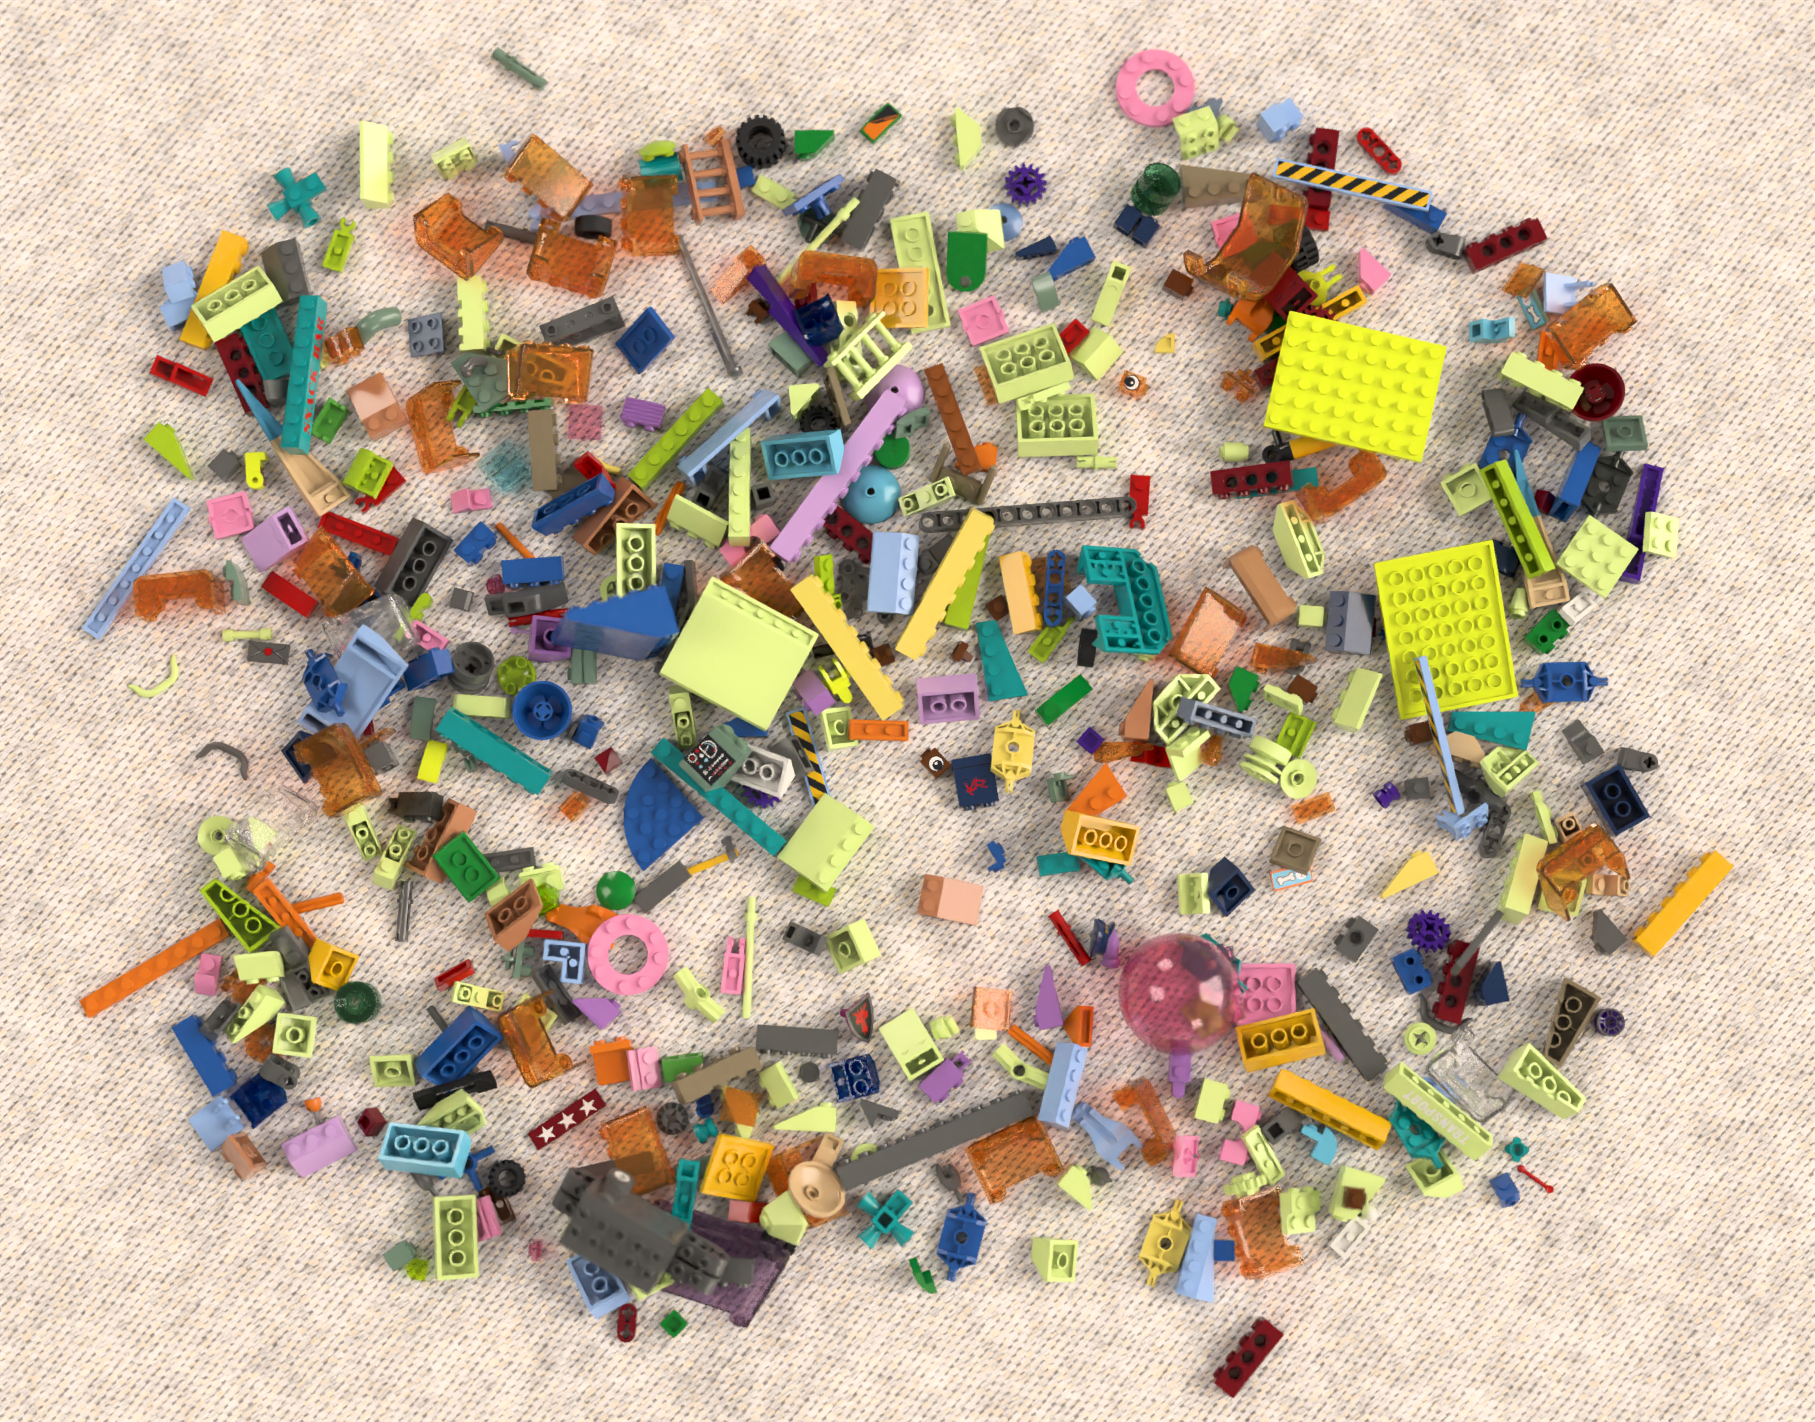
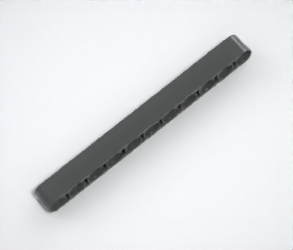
[918,496,1137,533]

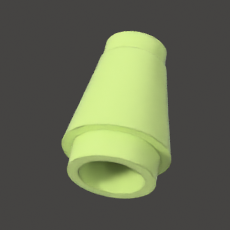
[1508,588,1528,619]

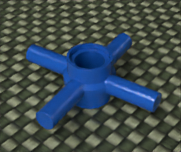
[438,1145,495,1192]

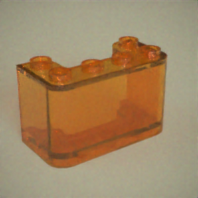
[789,250,878,308]
[1296,449,1387,524]
[133,569,227,623]
[293,723,382,818]
[598,1104,677,1196]

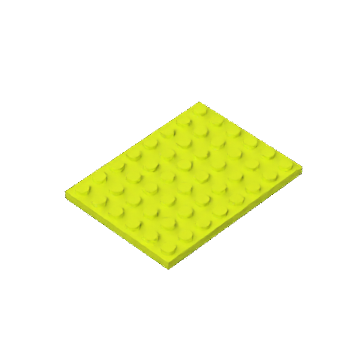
[1263,311,1447,463]
[1373,539,1518,720]

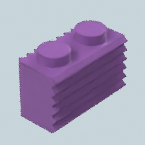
[621,396,666,433]

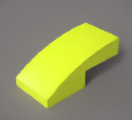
[417,739,449,783]

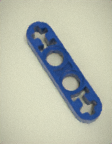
[1044,550,1065,628]

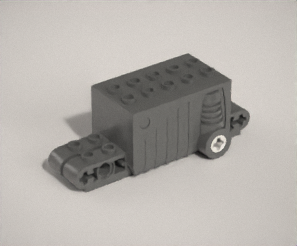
[552,1167,730,1295]

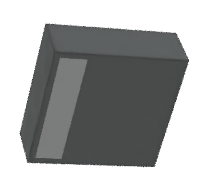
[449,587,474,612]

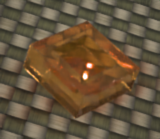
[702,126,726,146]

